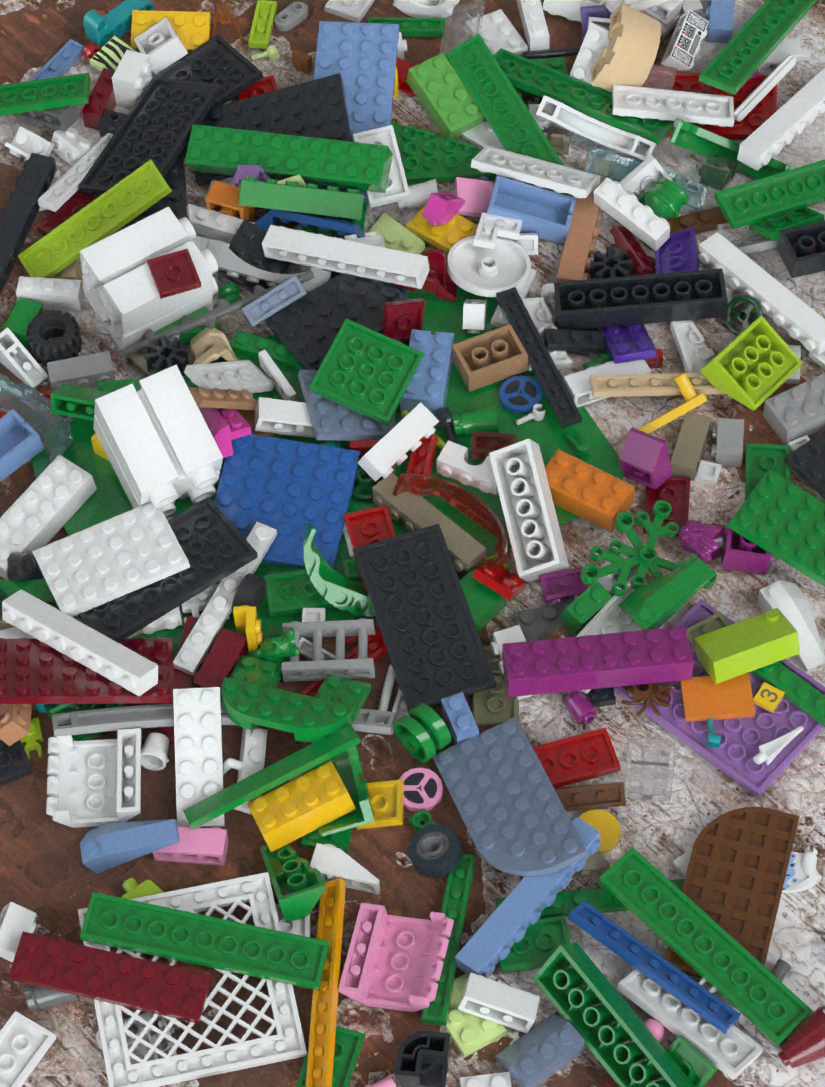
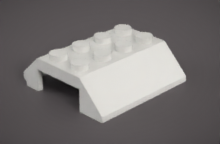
[46,728,141,828]

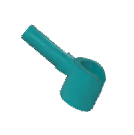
[707,718,721,749]

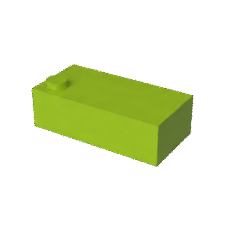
[694,608,800,684]

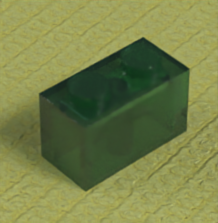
[699,154,738,191]

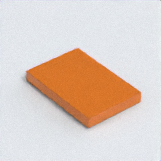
[680,673,755,722]

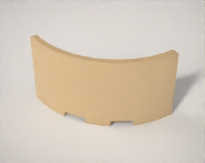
[590,3,661,93]

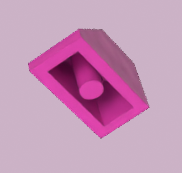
[422,192,466,226]

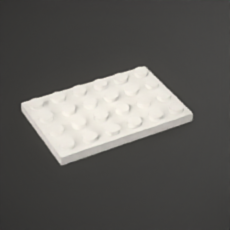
[32,502,190,617]

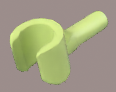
[251,45,280,61]

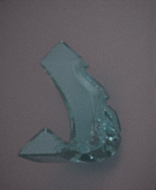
[585,146,709,210]
[0,374,73,466]

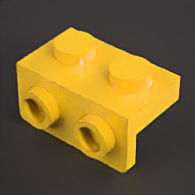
[233,605,263,653]

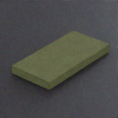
[473,645,519,728]

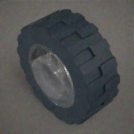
[408,824,463,878]

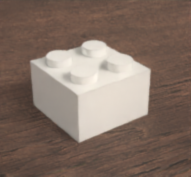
[112,50,153,109]

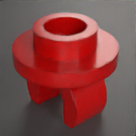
[82,41,102,61]

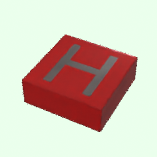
[644,349,663,369]

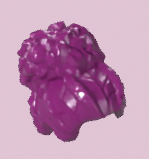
[678,519,725,564]

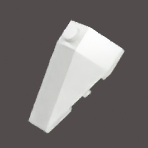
[757,581,825,671]

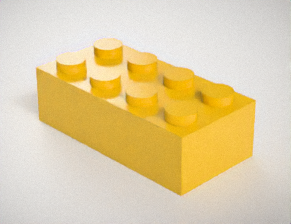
[247,761,356,852]

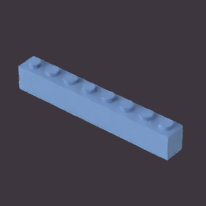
[455,817,601,978]

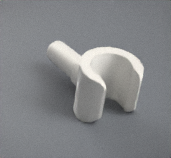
[516,404,545,425]

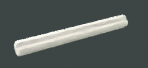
[734,55,796,122]

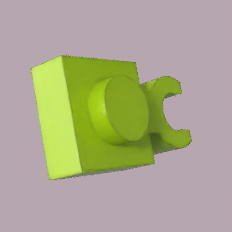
[20,718,43,759]

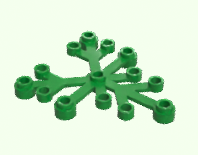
[580,500,717,596]

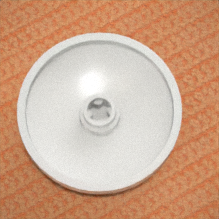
[447,235,531,297]

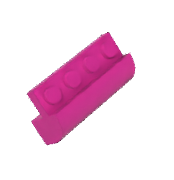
[196,387,252,458]

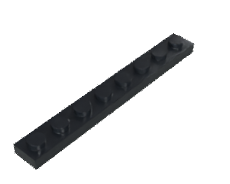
[496,287,582,429]

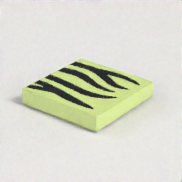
[89,36,137,72]

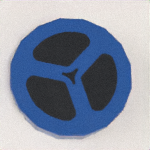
[499,375,542,414]

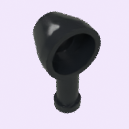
[434,407,459,444]

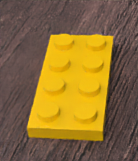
[130,10,211,52]

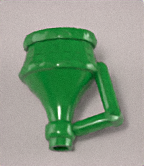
[632,178,689,237]

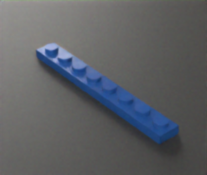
[568,901,741,1034]

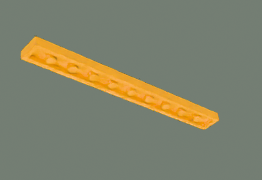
[306,877,346,1087]

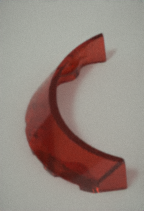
[392,474,511,570]

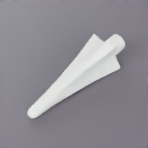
[753,726,804,765]

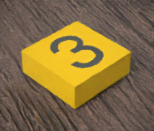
[753,682,785,713]

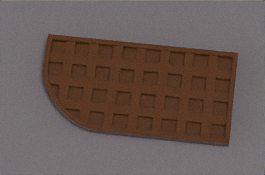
[665,807,800,978]

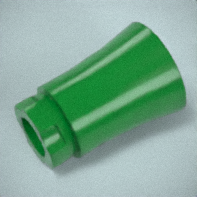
[453,403,499,436]

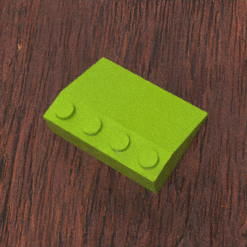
[700,315,804,411]

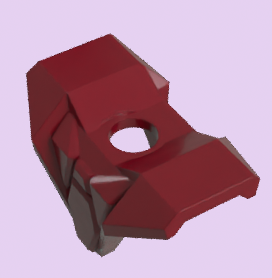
[394,248,457,302]

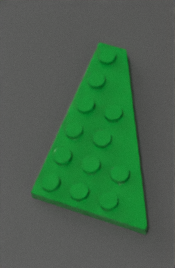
[391,120,509,184]

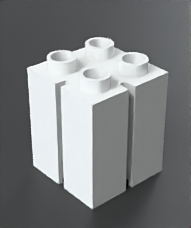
[80,207,218,349]
[93,365,223,517]

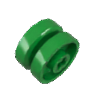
[393,702,451,763]

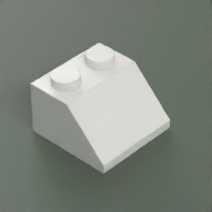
[134,18,188,75]

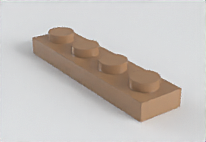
[188,387,257,410]

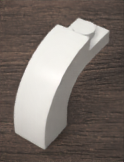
[393,0,460,18]

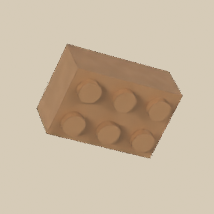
[452,324,528,392]

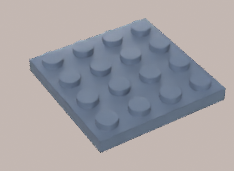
[298,370,397,441]

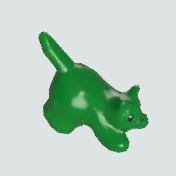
[245,628,300,664]

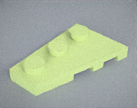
[367,212,426,254]

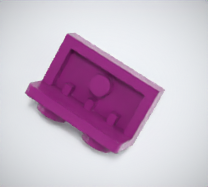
[539,567,589,605]

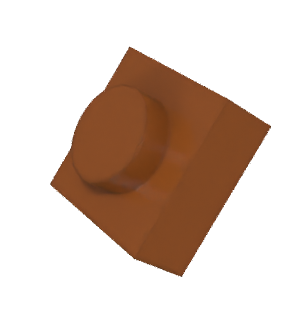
[291,48,313,75]

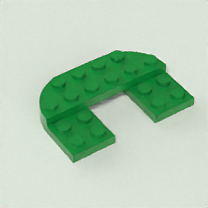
[221,655,371,742]

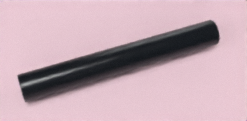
[523,47,581,59]

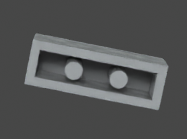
[47,351,115,390]

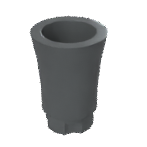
[24,985,80,1011]

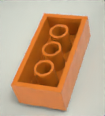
[545,449,635,533]

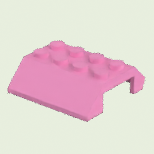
[338,903,454,1012]

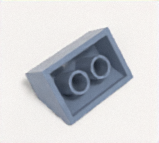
[495,1014,585,1087]

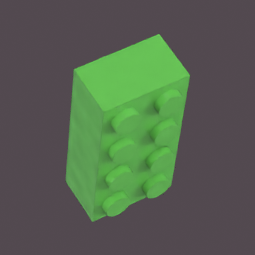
[406,53,484,140]

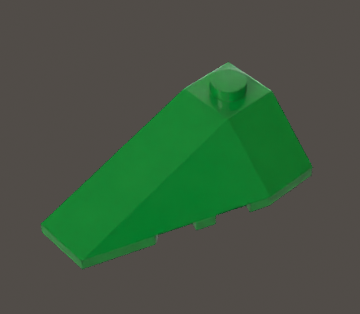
[618,558,715,630]
[259,844,326,923]

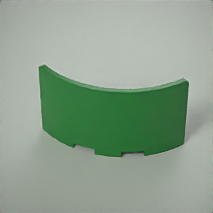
[306,745,375,837]

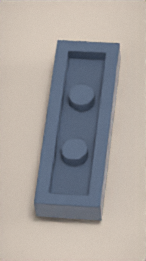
[242,275,307,327]

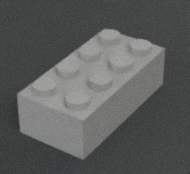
[763,373,825,445]

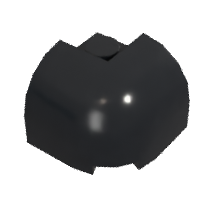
[394,1031,451,1087]

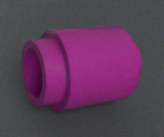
[564,691,597,725]

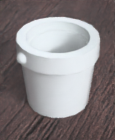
[141,733,170,771]

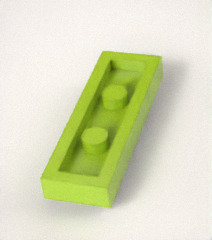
[248,0,277,49]

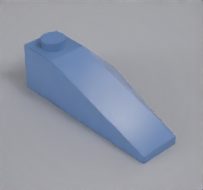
[80,819,180,874]

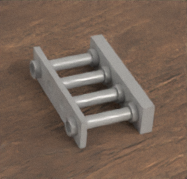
[281,618,375,682]

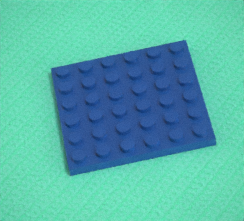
[214,434,361,569]

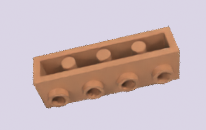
[0,704,32,746]

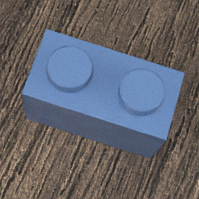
[441,692,479,745]

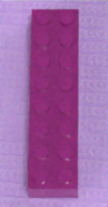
[502,626,694,697]

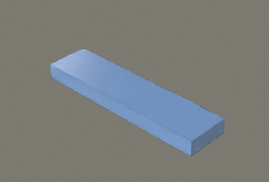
[29,39,84,81]

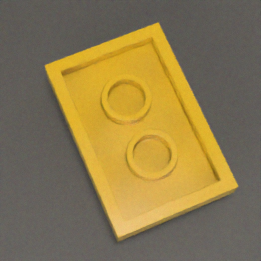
[406,205,478,254]

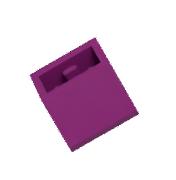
[619,428,672,490]

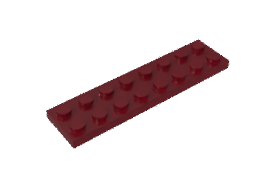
[8,931,212,1024]

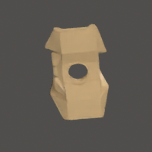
[190,327,239,365]

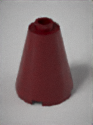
[778,1005,825,1069]

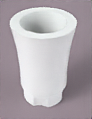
[398,178,438,209]

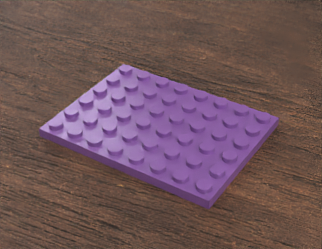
[614,599,825,798]

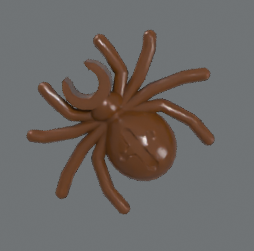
[621,682,675,717]

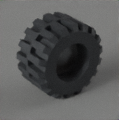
[26,310,82,367]

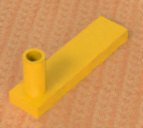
[625,373,708,438]

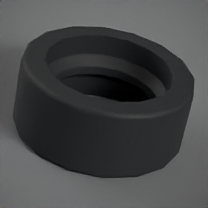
[232,573,267,612]

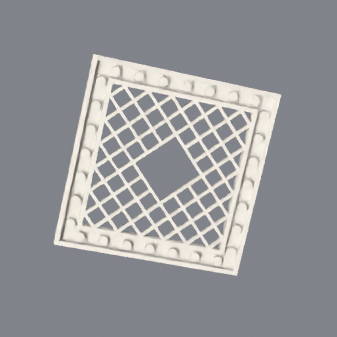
[78,872,307,1087]

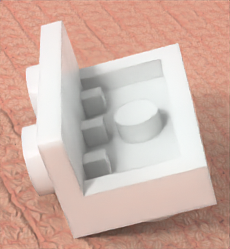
[51,128,94,166]

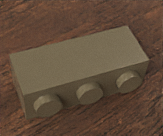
[669,412,712,481]

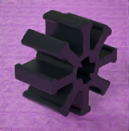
[590,246,633,279]
[145,335,189,376]

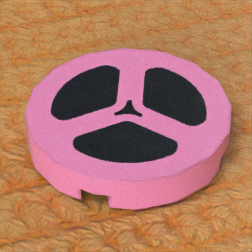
[399,768,443,812]

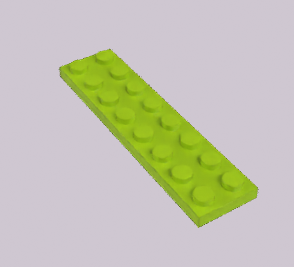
[18,159,172,278]

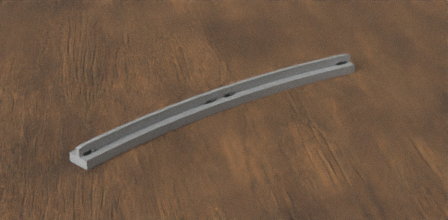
[51,702,396,737]

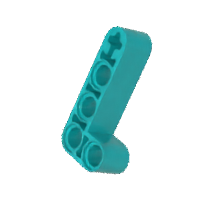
[83,0,155,47]

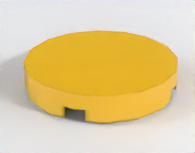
[578,809,621,855]

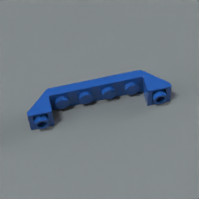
[254,209,365,238]

